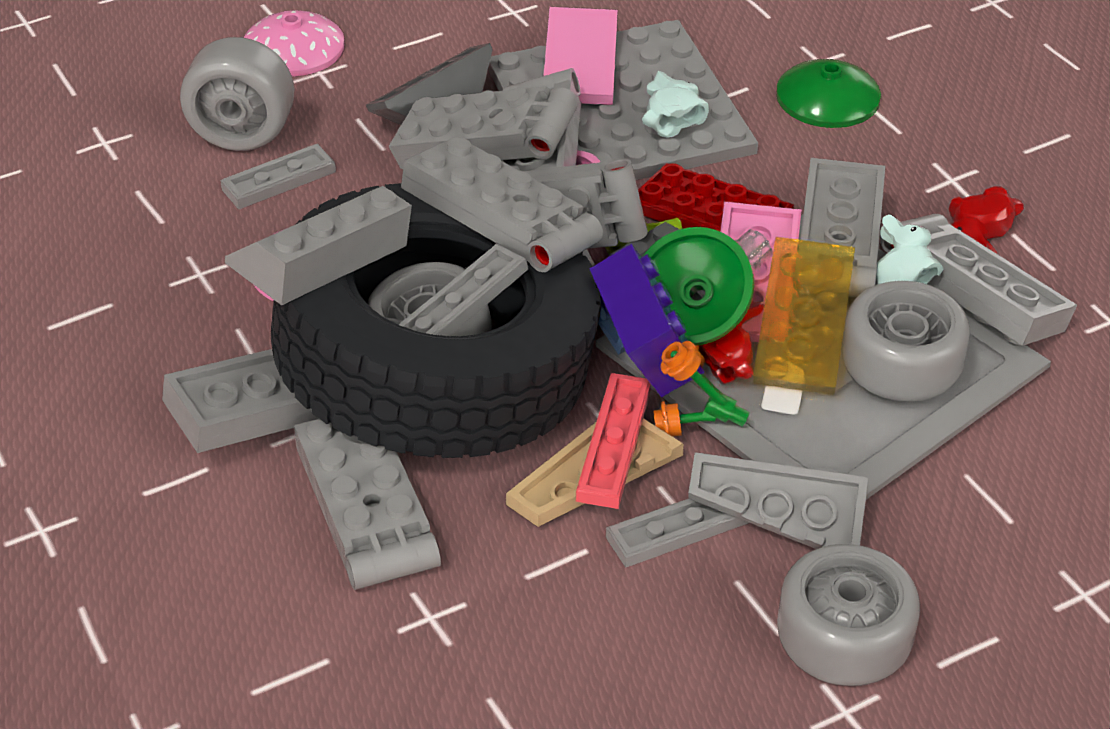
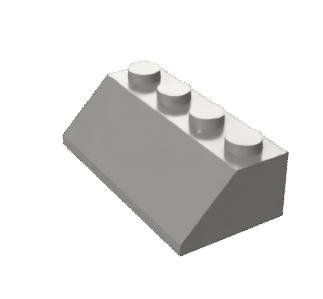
[225,186,412,305]

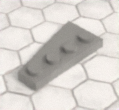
[688,452,869,549]

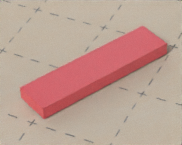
[576,373,651,509]

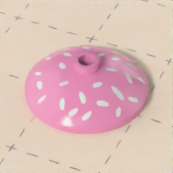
[244,10,344,76]

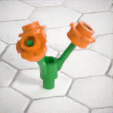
[653,341,750,437]

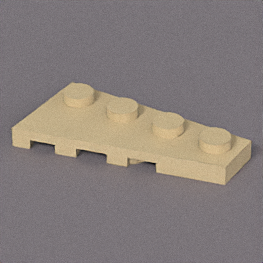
[506,418,684,527]

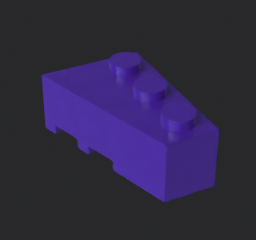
[589,244,705,397]

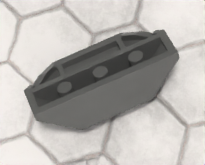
[366,43,493,125]

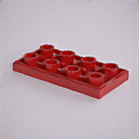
[638,163,794,231]

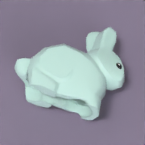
[642,71,709,138]
[875,214,943,285]

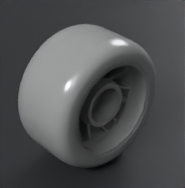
[180,37,295,151]
[367,262,493,336]
[842,281,970,402]
[777,544,920,686]

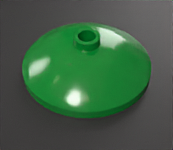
[776,59,881,128]
[643,227,755,346]

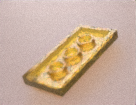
[753,237,855,395]

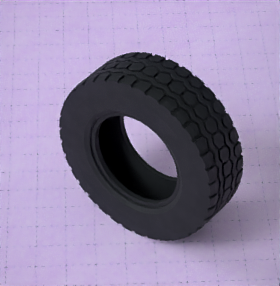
[271,183,601,458]

